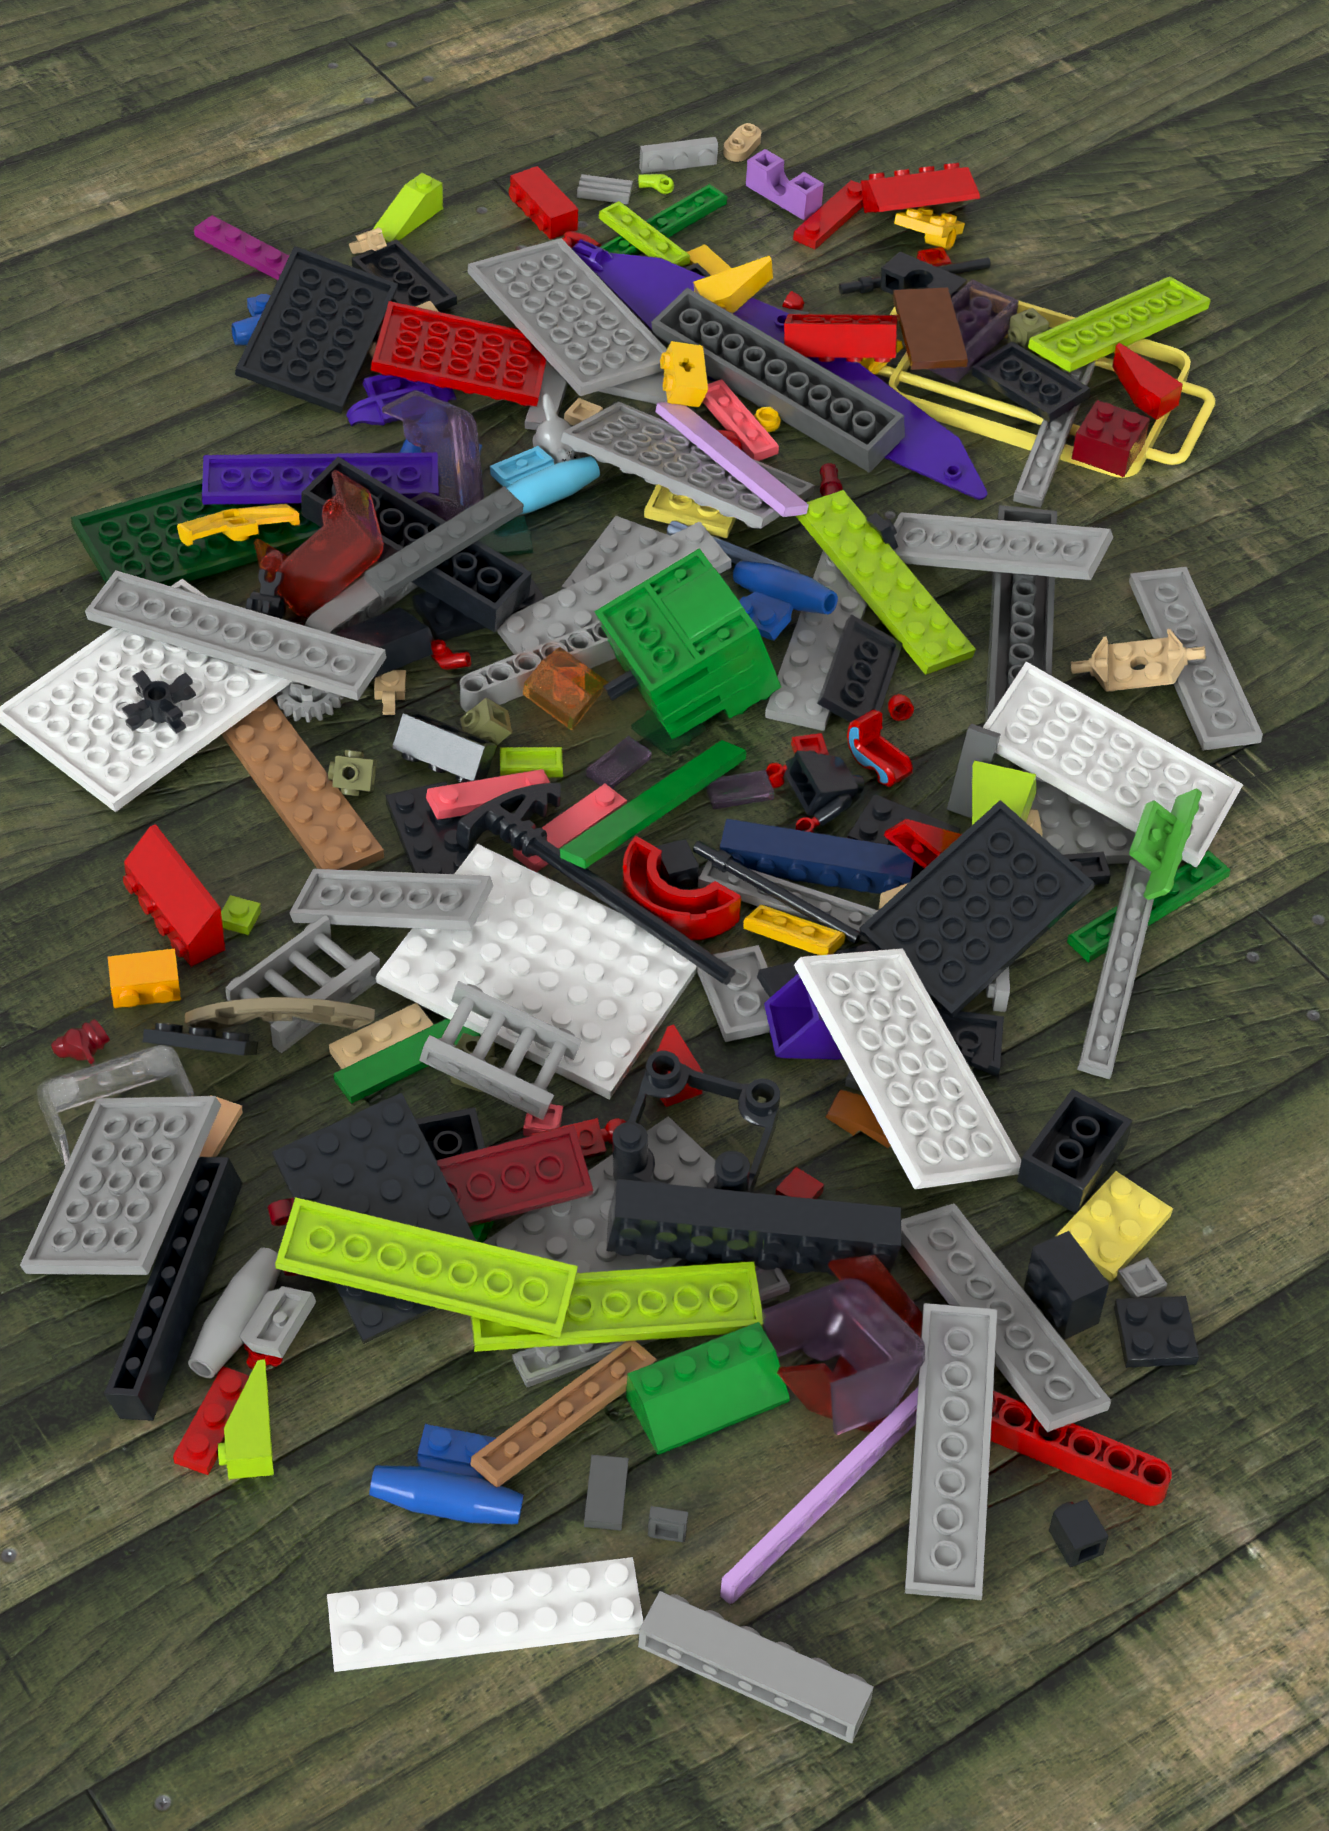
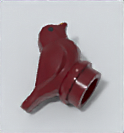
[51,1019,110,1065]

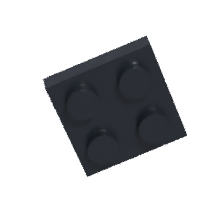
[1114,1296,1199,1368]

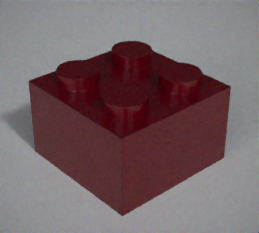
[1071,400,1150,477]

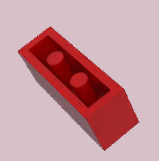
[509,166,578,240]

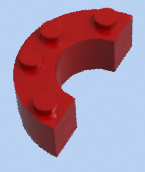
[622,836,741,940]

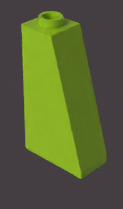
[972,760,1036,825]

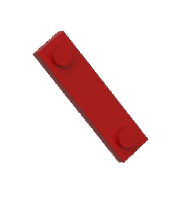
[793,180,863,250]

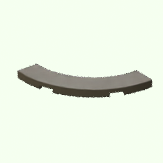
[185,997,375,1031]

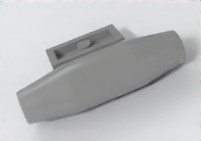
[188,1248,316,1378]

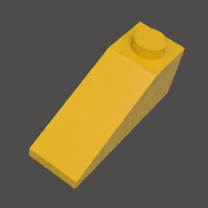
[693,256,773,314]

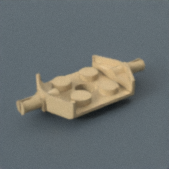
[1071,629,1206,692]

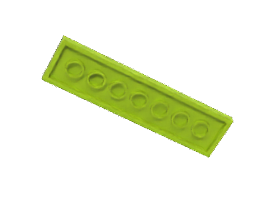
[1028,276,1211,372]
[796,490,976,675]
[275,1197,578,1338]
[471,1261,764,1352]

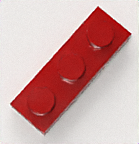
[173,1366,249,1475]

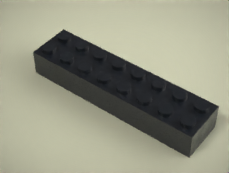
[302,457,532,633]
[606,1179,901,1280]

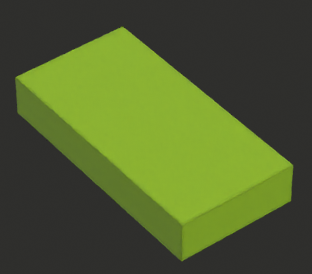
[500,747,563,778]

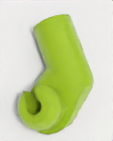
[638,174,674,194]

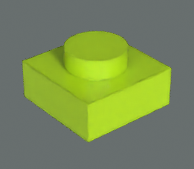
[221,895,261,935]

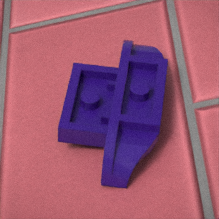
[346,374,456,426]

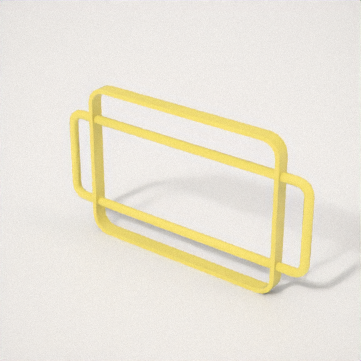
[877,285,1215,478]

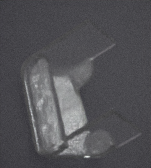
[37,1045,194,1167]

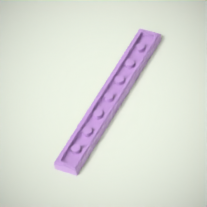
[655,402,809,517]
[720,1387,918,1604]

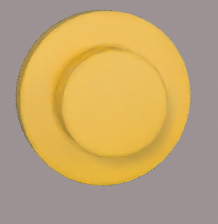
[754,407,781,432]

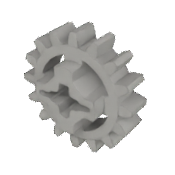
[276,681,344,722]

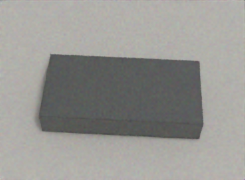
[584,1455,629,1531]

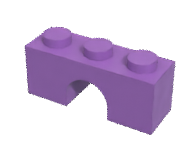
[746,149,824,220]

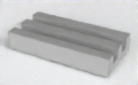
[577,174,633,204]

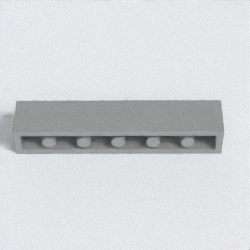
[638,1591,874,1744]

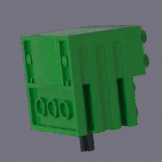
[594,548,781,740]

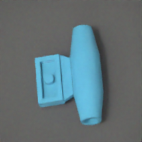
[490,446,600,515]

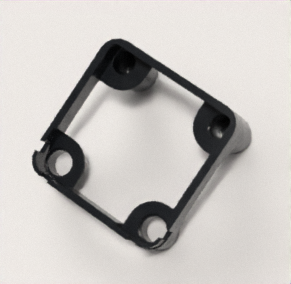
[612,1051,780,1193]

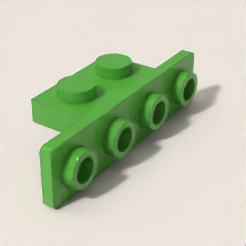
[1129,788,1202,900]

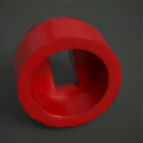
[782,291,804,311]
[888,694,914,721]

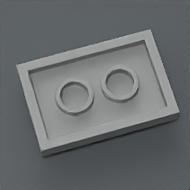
[697,945,770,1042]

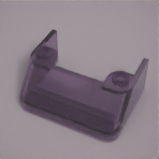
[382,390,484,521]
[762,1279,926,1435]

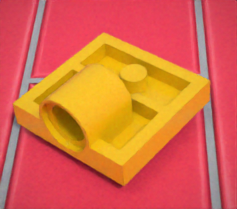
[894,206,965,250]

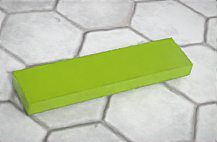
[599,201,690,267]

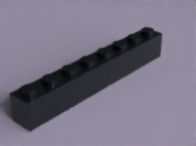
[104,1157,243,1421]

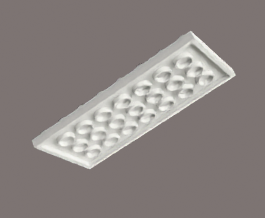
[983,662,1243,868]
[794,948,1021,1189]

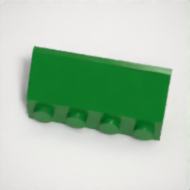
[626,1322,790,1455]

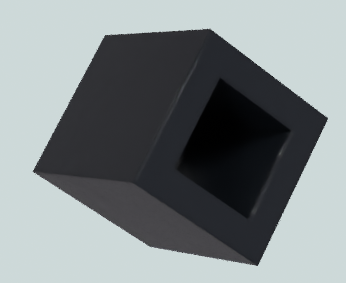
[655,839,699,890]
[1049,1499,1109,1568]

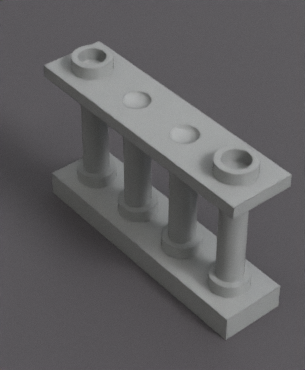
[225,915,380,1053]
[419,981,582,1120]

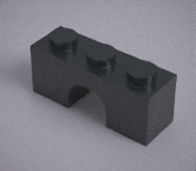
[881,252,968,312]

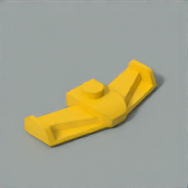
[177,504,300,546]

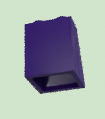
[764,974,845,1060]

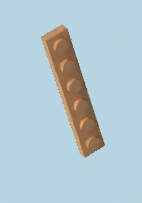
[471,1341,657,1488]

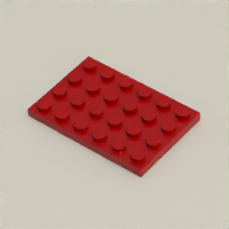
[370,301,547,407]

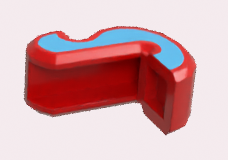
[847,709,913,787]

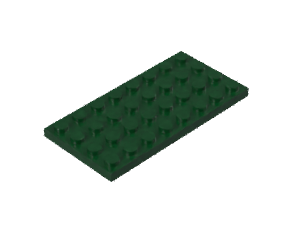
[71,479,336,586]

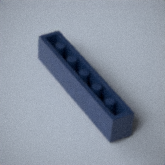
[719,819,914,894]

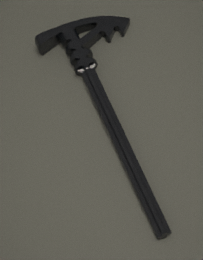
[456,783,736,985]

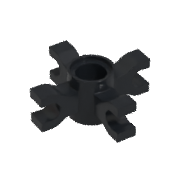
[246,569,287,619]
[122,670,196,734]

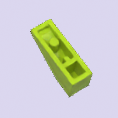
[372,173,443,243]
[218,1359,274,1480]

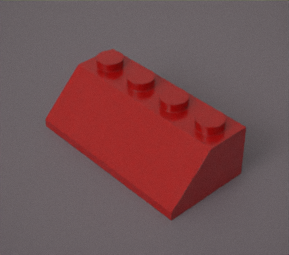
[861,162,980,213]
[784,314,898,363]
[123,824,225,967]

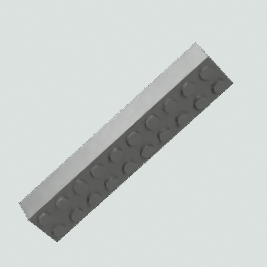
[651,288,905,473]
[985,505,1057,723]

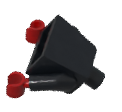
[766,751,865,833]

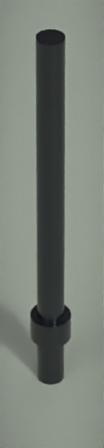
[839,257,991,295]
[693,841,862,944]

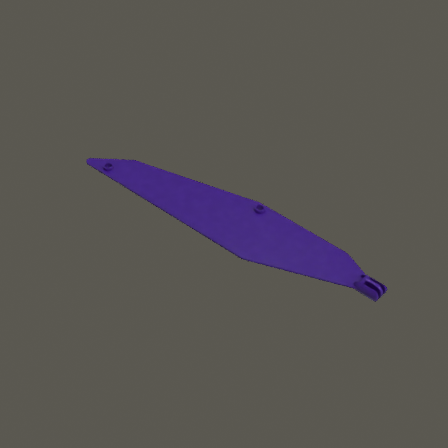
[572,239,987,500]

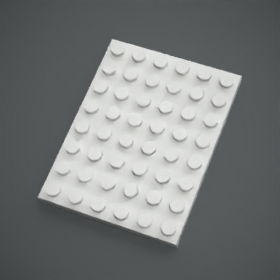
[0,579,292,812]
[376,844,697,1100]

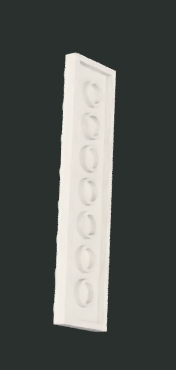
[327,1557,643,1672]

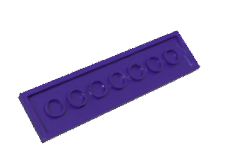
[202,452,439,505]

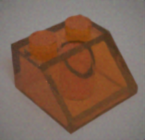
[523,647,609,730]

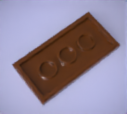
[893,287,968,370]

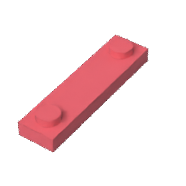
[702,379,779,461]
[426,769,550,820]
[513,783,627,872]

